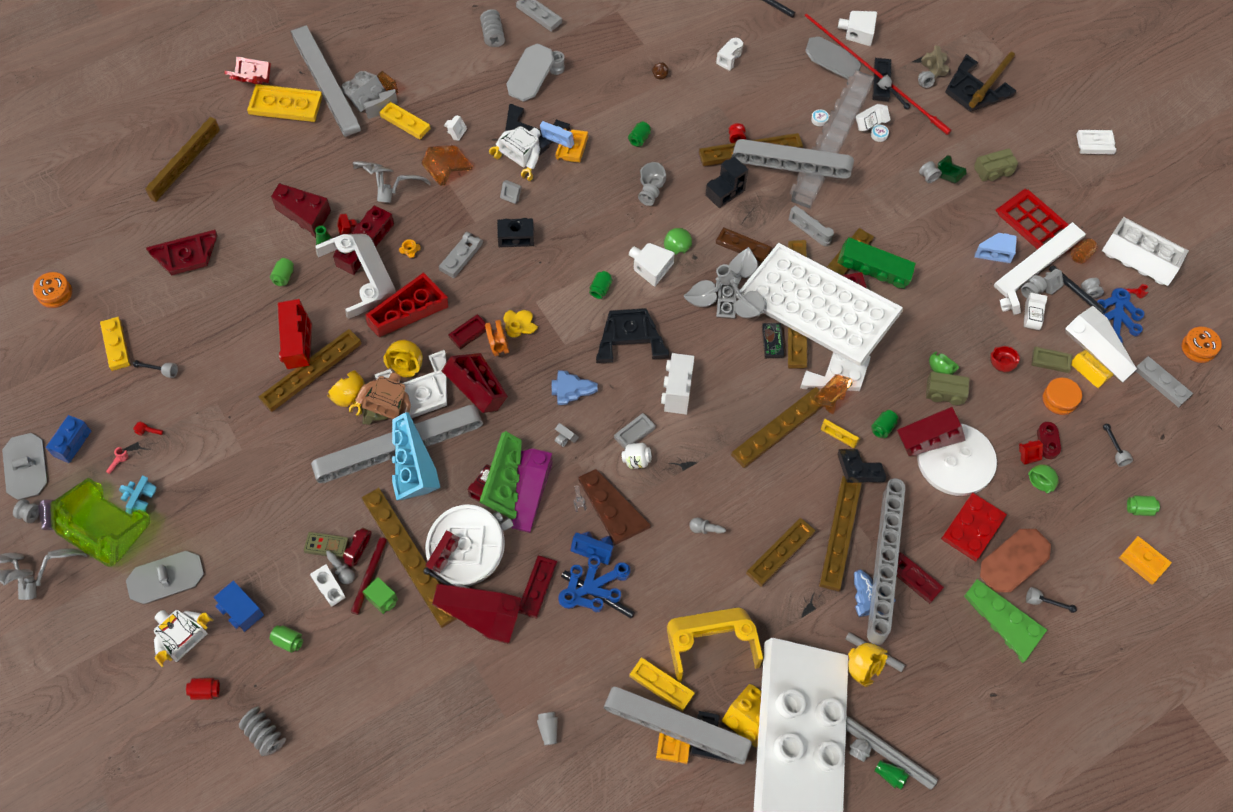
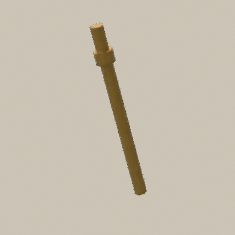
[969,51,1015,108]

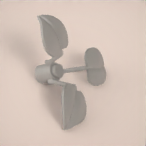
[353,161,430,203]
[684,247,765,318]
[0,548,87,600]

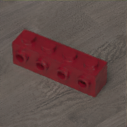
[333,205,394,275]

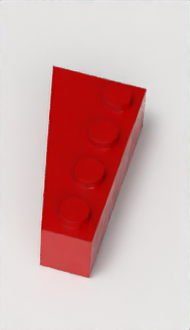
[365,272,448,337]

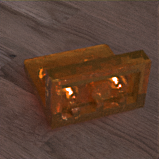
[421,145,473,186]

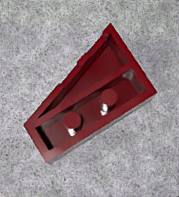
[271,183,331,238]
[441,353,508,413]
[897,407,966,456]

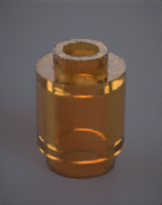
[1071,238,1098,264]

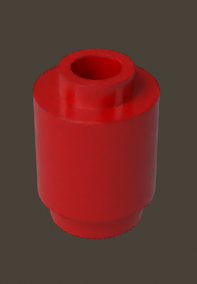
[186,678,220,700]

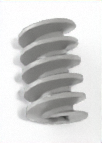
[480,9,505,47]
[239,706,286,756]

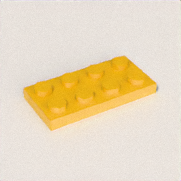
[247,84,323,122]

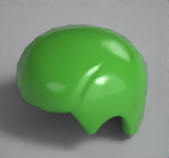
[664,228,692,255]
[929,351,959,375]
[1028,464,1059,493]

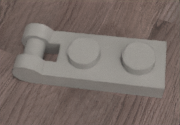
[789,205,834,247]
[439,232,483,278]

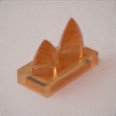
[814,374,853,414]

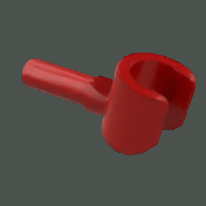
[1123,284,1149,298]
[133,421,163,436]

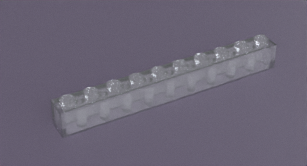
[790,70,874,209]

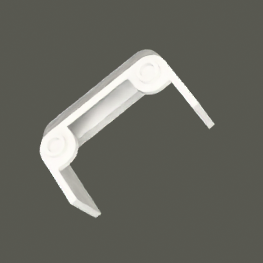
[315,234,396,319]

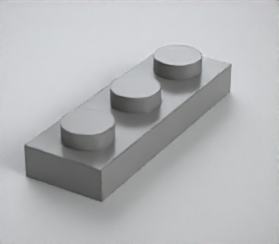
[516,0,562,31]
[1135,356,1193,408]

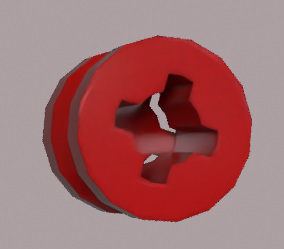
[728,123,746,143]

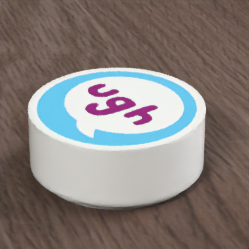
[811,110,829,127]
[871,125,889,142]

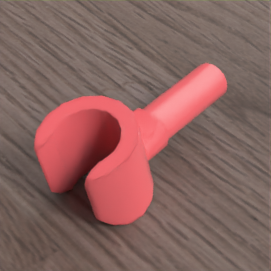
[106,447,128,474]

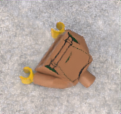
[349,373,411,419]

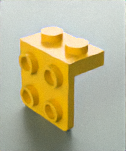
[721,684,761,748]

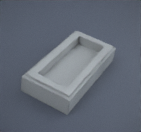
[614,413,656,449]

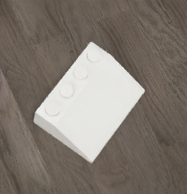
[1102,217,1189,286]

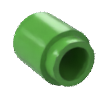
[270,258,294,286]
[1127,496,1160,516]
[269,625,303,653]

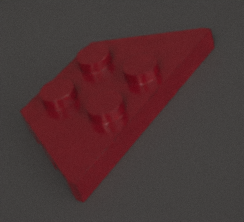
[146,230,218,276]

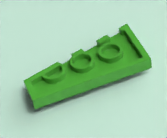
[479,431,522,519]
[964,579,1047,663]

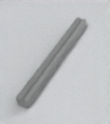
[846,716,938,789]

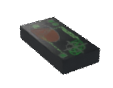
[762,323,784,359]

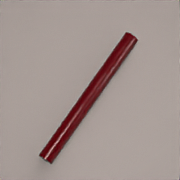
[351,537,387,615]

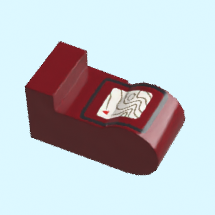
[467,464,491,505]

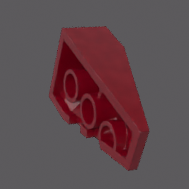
[432,584,521,644]

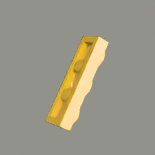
[379,102,431,140]
[100,316,131,371]
[629,657,695,712]

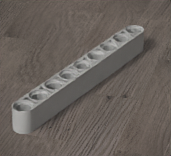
[291,25,361,137]
[311,405,483,483]
[867,478,905,645]

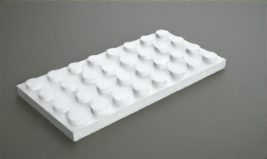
[736,243,903,366]

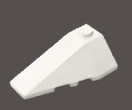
[1065,306,1137,383]

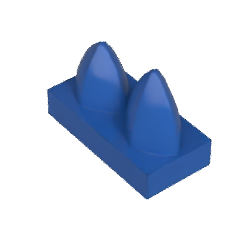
[571,531,614,565]

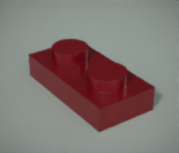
[425,530,460,573]

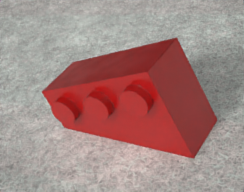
[278,299,312,370]

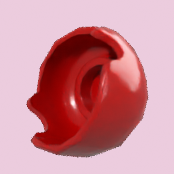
[990,346,1020,372]

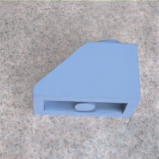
[975,233,1017,263]

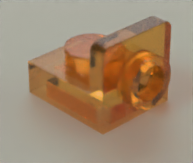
[376,71,398,94]

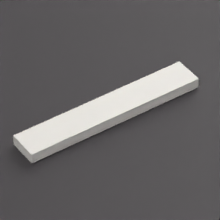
[994,222,1086,298]

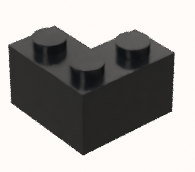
[705,156,749,208]

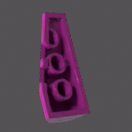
[511,449,553,533]

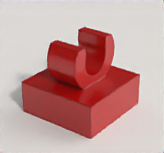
[337,214,357,235]
[1019,440,1043,465]

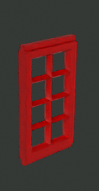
[996,188,1078,250]

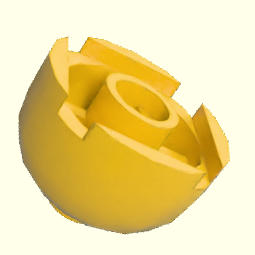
[383,340,423,378]
[327,370,365,407]
[848,643,888,687]

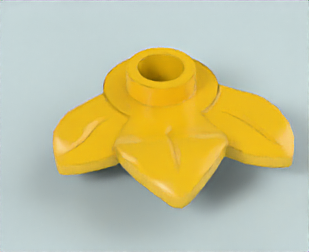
[503,310,538,337]

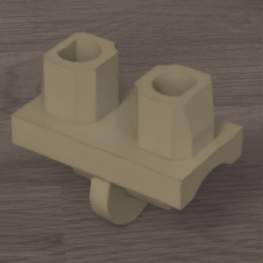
[921,45,949,78]

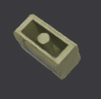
[974,148,1018,182]
[926,371,969,405]

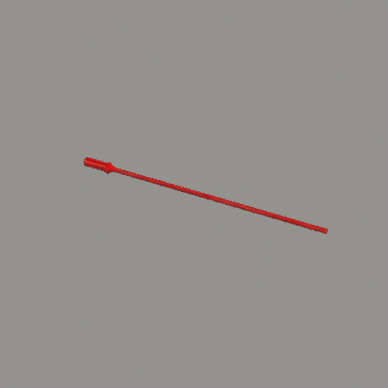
[805,13,952,135]

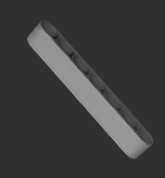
[732,139,854,179]
[604,687,752,764]

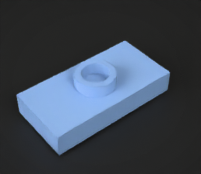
[540,121,574,148]

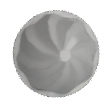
[918,71,935,88]
[849,739,871,762]

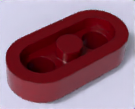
[1037,422,1061,460]
[343,528,372,567]

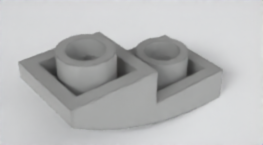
[364,89,398,119]
[716,282,737,319]

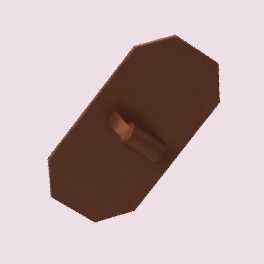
[980,529,1051,592]

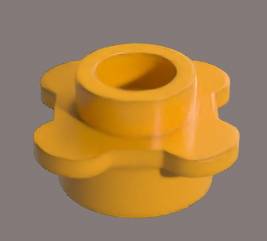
[399,239,421,258]

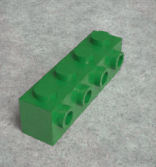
[837,237,916,289]

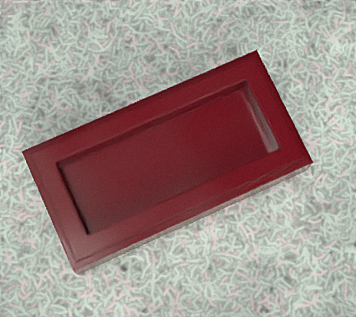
[448,314,486,349]

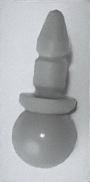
[689,517,726,534]
[326,551,355,584]

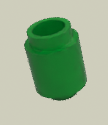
[628,122,651,147]
[589,271,613,299]
[871,410,899,438]

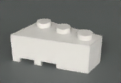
[661,353,694,414]

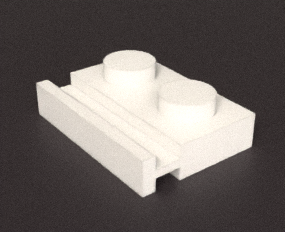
[1076,130,1117,154]

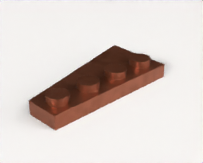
[578,469,651,545]

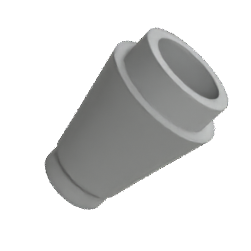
[537,712,558,746]

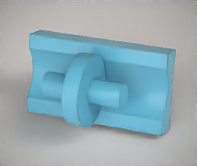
[119,475,157,514]

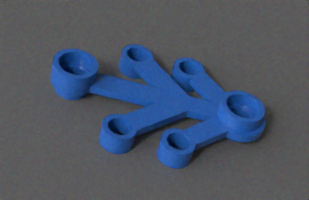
[1097,288,1145,343]
[558,555,630,612]

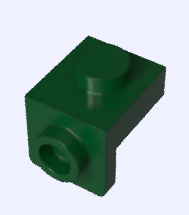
[937,155,967,183]

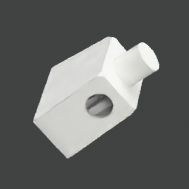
[838,11,877,46]
[629,243,675,286]

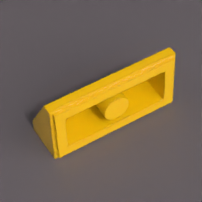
[1071,350,1113,388]
[821,419,861,448]

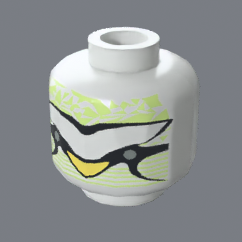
[622,443,652,469]

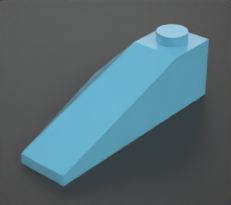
[392,412,441,501]

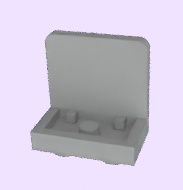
[340,71,386,112]

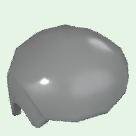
[640,162,666,189]

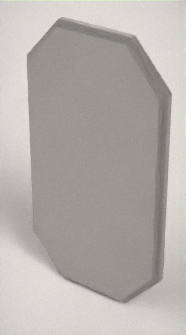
[805,36,861,79]
[506,43,554,102]
[2,433,47,500]
[126,551,204,604]

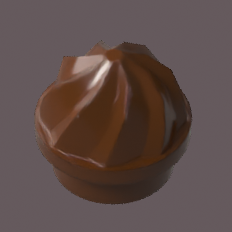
[652,62,669,80]

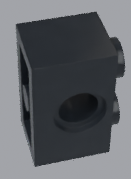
[497,218,534,248]

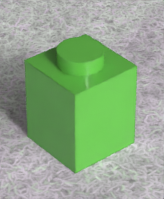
[363,577,398,614]

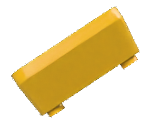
[667,608,763,682]

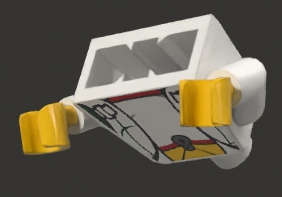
[489,127,541,181]
[154,610,214,667]

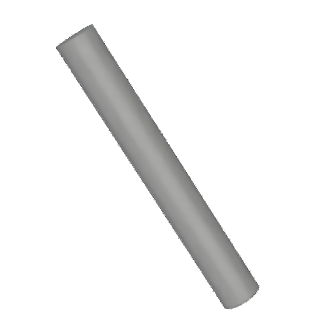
[845,632,905,672]

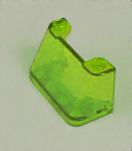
[51,478,150,567]

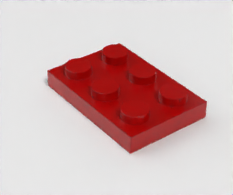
[941,492,1007,562]

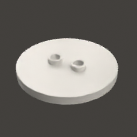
[917,424,997,496]
[426,505,505,586]

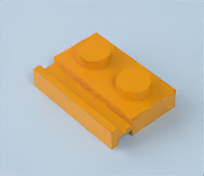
[555,129,588,162]
[1119,536,1172,585]
[656,733,690,764]

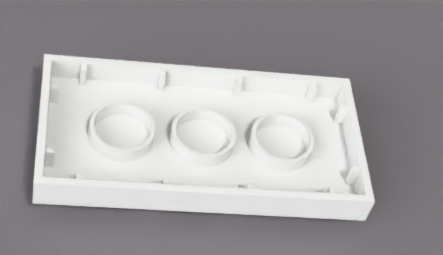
[754,638,848,812]

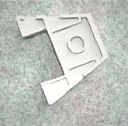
[800,342,871,391]
[375,350,447,418]

